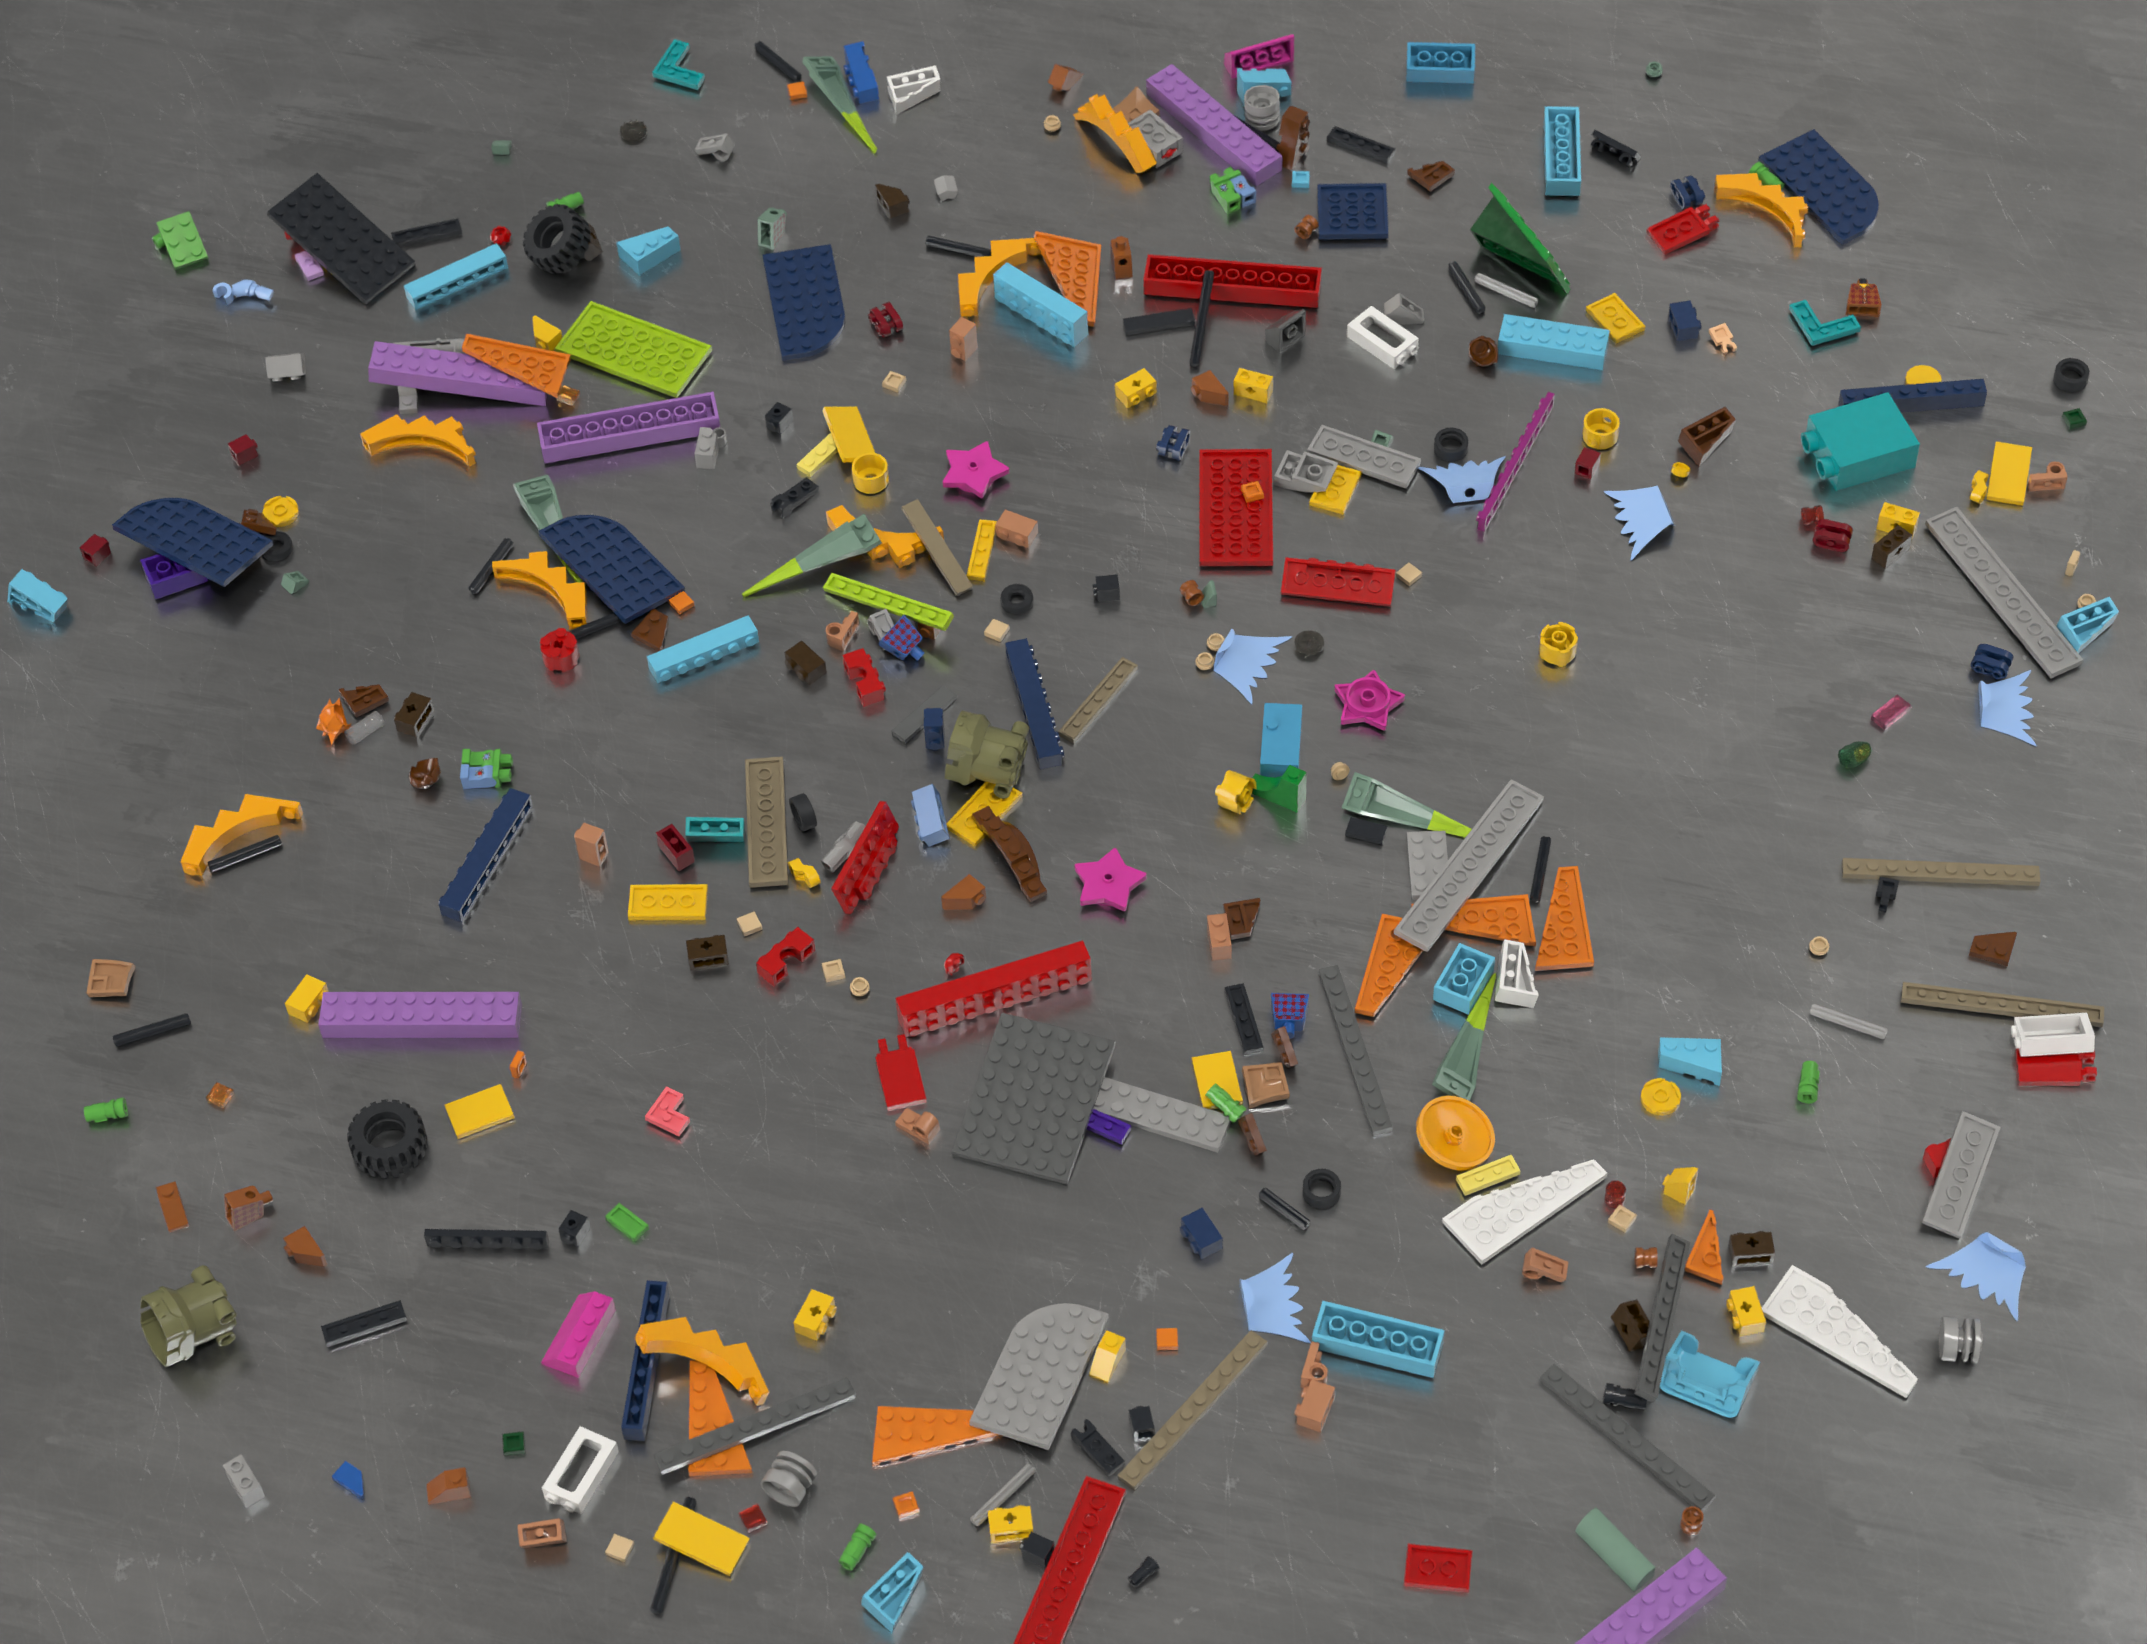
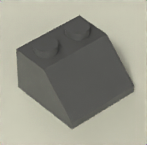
[1265,309,1306,353]

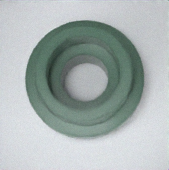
[1646,61,1663,77]

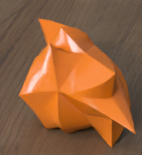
[316,698,351,745]

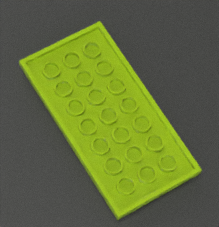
[555,301,712,398]

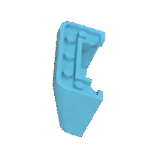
[1660,1331,1760,1418]

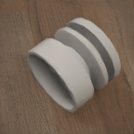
[1244,85,1280,131]
[1939,1316,1983,1363]
[761,1451,817,1507]

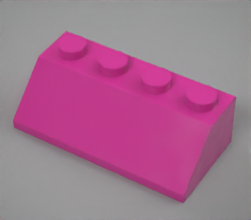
[1224,34,1294,79]
[541,1291,616,1378]

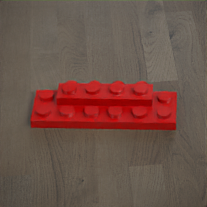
[1281,557,1396,607]
[831,801,899,914]

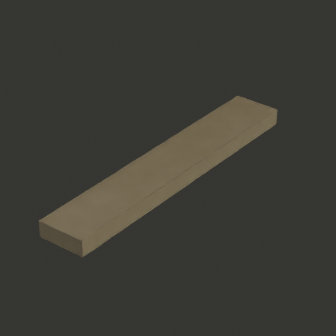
[902,499,973,597]
[1058,657,1138,744]

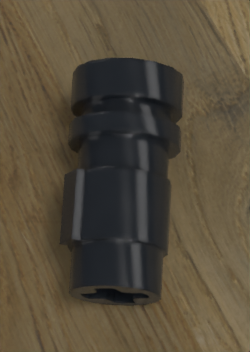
[1603,1383,1647,1410]

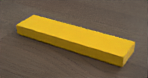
[966,519,997,581]

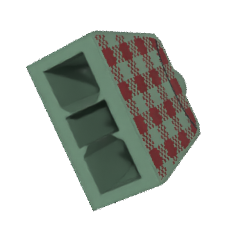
[758,207,787,250]

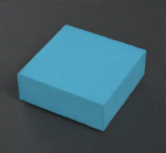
[1292,171,1310,188]

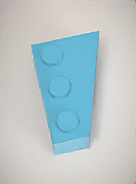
[1237,68,1292,106]
[616,227,681,276]
[7,569,68,622]
[2056,596,2119,654]
[1658,1037,1722,1086]
[861,1552,923,1634]

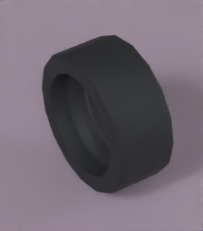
[2053,358,2090,392]
[1434,427,1469,462]
[789,793,817,831]
[1303,1169,1341,1209]

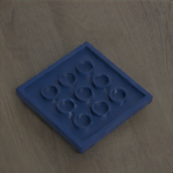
[1317,183,1389,239]

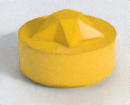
[1671,462,1690,477]

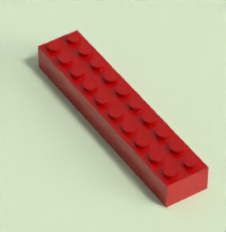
[1143,254,1322,308]
[896,940,1092,1038]

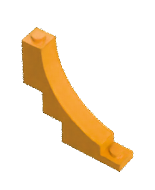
[958,238,1042,317]
[181,794,303,876]
[635,1317,769,1406]

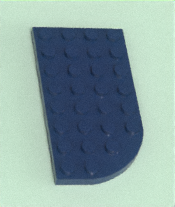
[1758,129,1879,245]
[762,244,845,361]
[112,498,273,587]
[539,515,685,624]

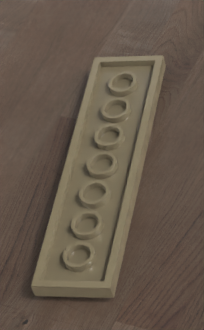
[745,757,788,888]

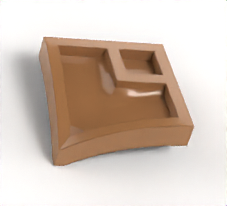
[1112,87,1160,123]
[86,959,135,997]
[1242,1062,1290,1109]

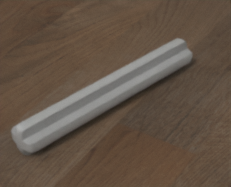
[1475,273,1538,308]
[1810,1004,1888,1039]
[970,1464,1035,1527]

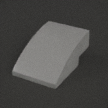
[1273,450,1338,492]

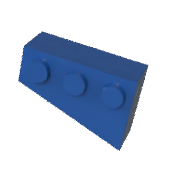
[843,41,879,104]

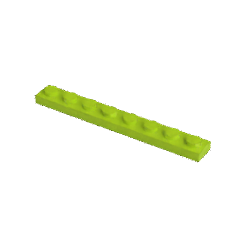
[823,573,954,631]

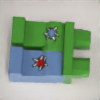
[1209,167,1256,214]
[460,749,513,789]

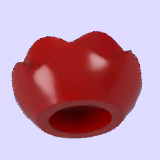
[490,226,512,246]
[944,953,965,976]

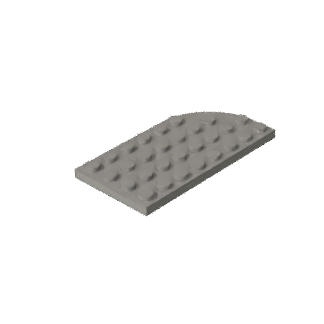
[970,1303,1108,1450]

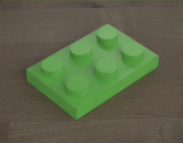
[156,211,208,270]

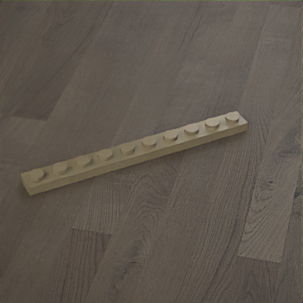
[1842,858,2040,886]
[1901,982,2104,1027]
[1118,1330,1267,1491]

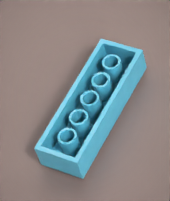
[1544,106,1581,196]
[993,263,1088,347]
[1498,314,1610,370]
[1312,1301,1445,1378]

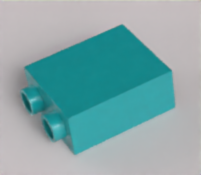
[1801,392,1920,491]

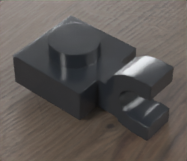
[1876,876,1899,913]

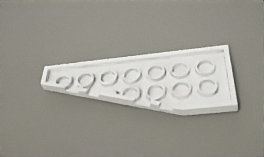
[1442,1159,1607,1264]
[1762,1265,1918,1398]

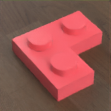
[645,1086,690,1137]

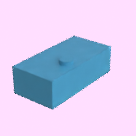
[1406,42,1475,83]
[1260,703,1302,777]

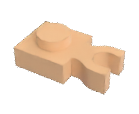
[1708,323,1737,356]

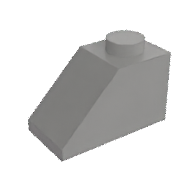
[1384,293,1424,325]

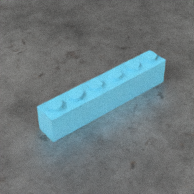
[404,243,508,310]
[647,615,759,683]

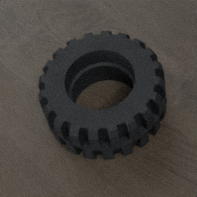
[523,204,591,274]
[347,1099,427,1178]

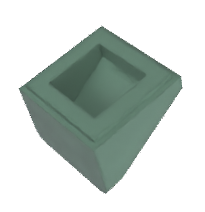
[491,140,512,155]
[1371,430,1394,447]
[281,571,309,594]
[1201,580,1217,608]

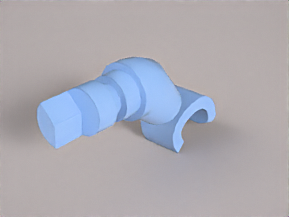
[213,279,274,306]

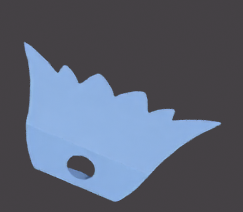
[1418,456,1506,503]
[1604,486,1675,561]
[1213,629,1292,704]
[1978,670,2036,746]
[1926,1232,2026,1321]
[1239,1253,1311,1344]

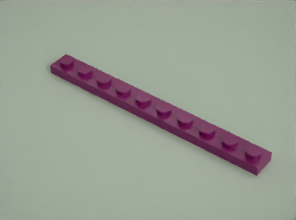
[1476,392,1555,532]

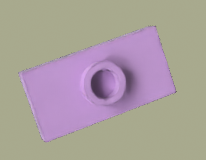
[295,251,324,281]

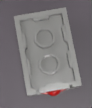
[1128,110,1183,168]

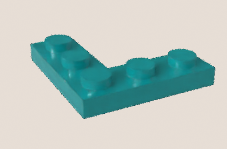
[652,39,705,90]
[1789,300,1861,346]

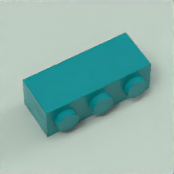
[685,817,745,842]

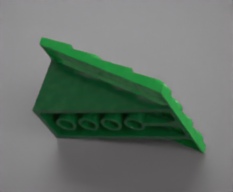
[1470,182,1571,294]

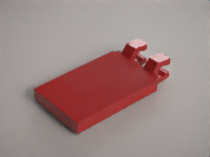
[1647,204,1719,255]
[875,1034,927,1111]
[2015,1049,2097,1086]

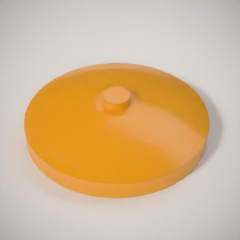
[1416,1096,1495,1171]

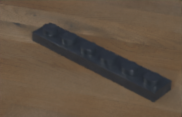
[424,1229,549,1249]

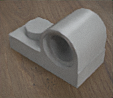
[695,134,734,161]
[397,386,418,414]
[867,609,894,650]

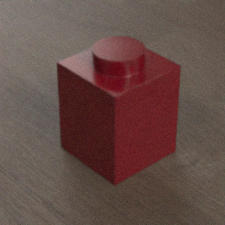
[227,434,258,466]
[1574,447,1601,479]
[79,534,111,567]

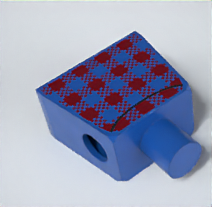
[878,615,925,661]
[1271,993,1309,1039]

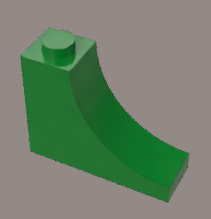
[1252,765,1307,813]

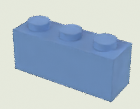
[911,784,950,847]

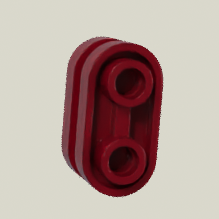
[868,302,904,337]
[1812,519,1853,552]

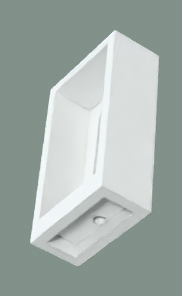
[1347,306,1418,369]
[2011,1013,2095,1056]
[542,1426,619,1514]

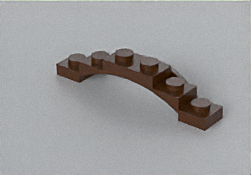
[972,806,1047,903]

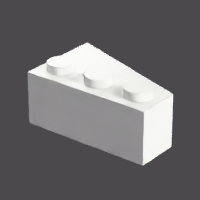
[887,66,940,115]
[1495,939,1539,1008]

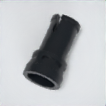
[1128,1556,1160,1588]

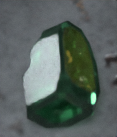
[1838,741,1872,768]

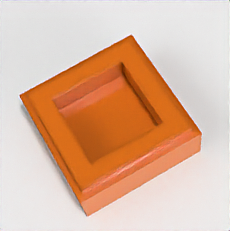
[787,81,807,100]
[1241,481,1264,502]
[669,591,695,615]
[510,1051,527,1079]
[1157,1328,1178,1350]
[893,1491,920,1519]

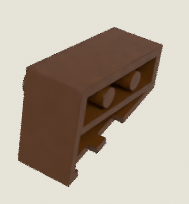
[1276,105,1310,170]
[1678,407,1736,467]

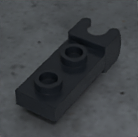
[771,477,819,518]
[1071,1419,1125,1477]

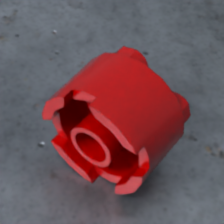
[540,628,580,672]

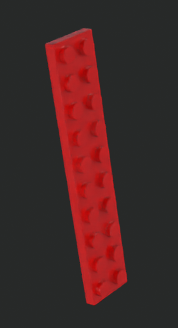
[1013,1476,1126,1644]

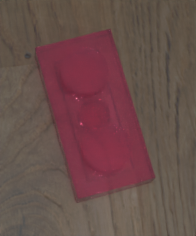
[1871,694,1911,730]

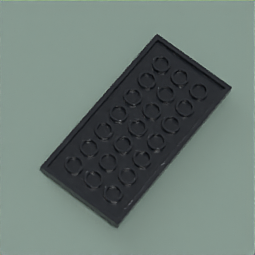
[267,173,415,305]

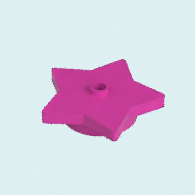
[943,441,1009,498]
[1334,670,1405,731]
[1074,848,1147,912]

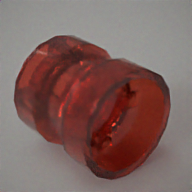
[1801,505,1824,526]
[1604,1181,1626,1209]

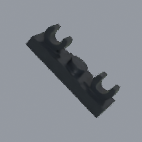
[1591,130,1641,167]

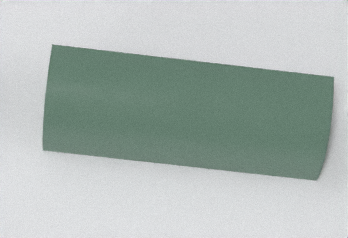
[1575,1507,1655,1592]

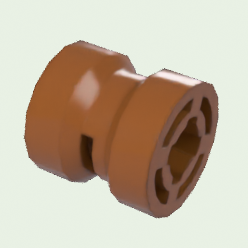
[1295,215,1319,239]
[1180,580,1204,606]
[1635,1247,1658,1268]
[1680,1506,1704,1535]

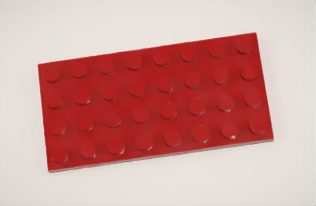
[1200,449,1273,566]

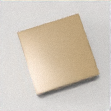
[882,371,906,393]
[2065,550,2080,576]
[1396,563,1422,587]
[984,619,1010,642]
[737,912,762,937]
[822,959,845,983]
[1608,1205,1637,1233]
[605,1534,634,1562]

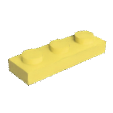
[797,433,838,477]
[1456,1155,1520,1196]

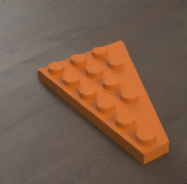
[1034,231,1101,327]

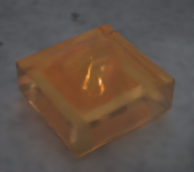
[556,385,580,406]
[206,1082,234,1108]

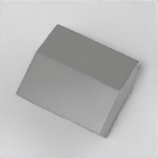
[934,175,958,201]

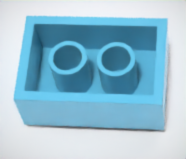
[1433,943,1495,1015]

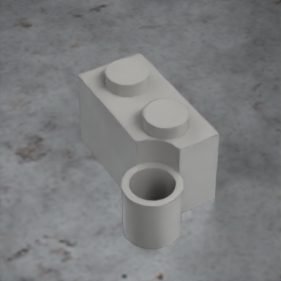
[695,427,727,469]

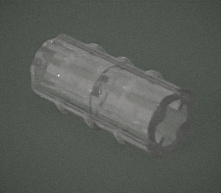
[344,711,385,745]

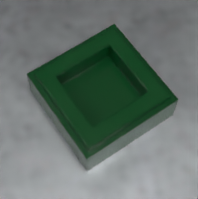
[2062,408,2087,429]
[502,1432,525,1456]

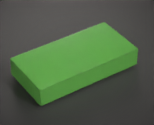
[605,1203,649,1242]

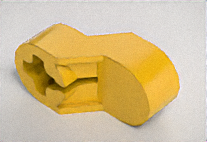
[1970,470,1989,504]
[788,858,821,888]

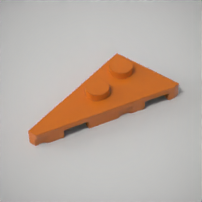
[1684,1210,1723,1285]

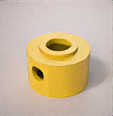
[1582,408,1620,450]
[852,453,889,494]

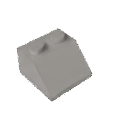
[265,352,305,381]

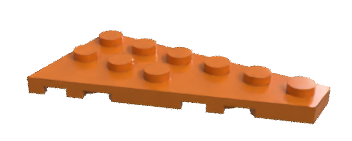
[462,334,570,398]
[1535,866,1594,971]
[1411,894,1536,947]
[1355,914,1424,1017]
[688,1360,753,1476]
[872,1406,999,1466]

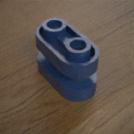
[1670,175,1705,209]
[1156,425,1191,460]
[1970,644,2014,679]

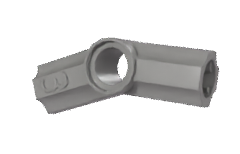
[821,821,865,873]

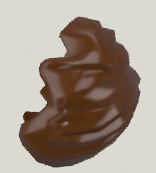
[1468,336,1499,367]
[408,758,441,789]

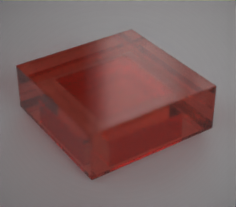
[739,1504,768,1533]

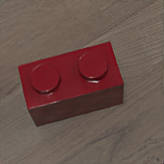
[656,824,695,871]

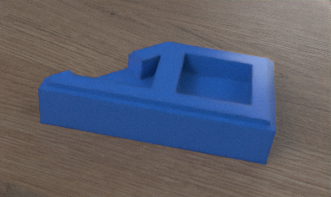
[332,1461,364,1499]

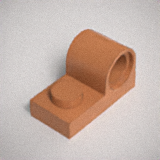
[2027,461,2068,492]
[826,611,859,651]
[895,1108,940,1145]
[1522,1247,1568,1283]
[1301,1341,1328,1388]

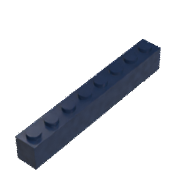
[1838,379,1987,413]
[1005,638,1064,770]
[438,788,533,922]
[621,1280,670,1441]

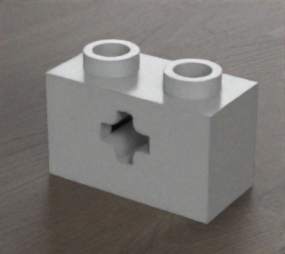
[223,1454,265,1508]

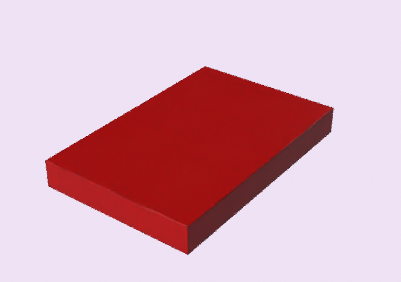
[1404,1544,1472,1593]

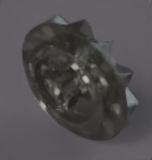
[620,119,647,141]
[1294,630,1324,657]

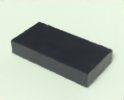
[1345,817,1388,845]

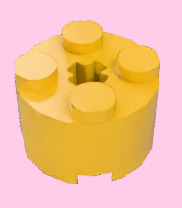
[1539,622,1578,667]
[1215,770,1257,814]

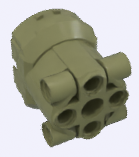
[945,710,1029,799]
[140,1265,237,1367]

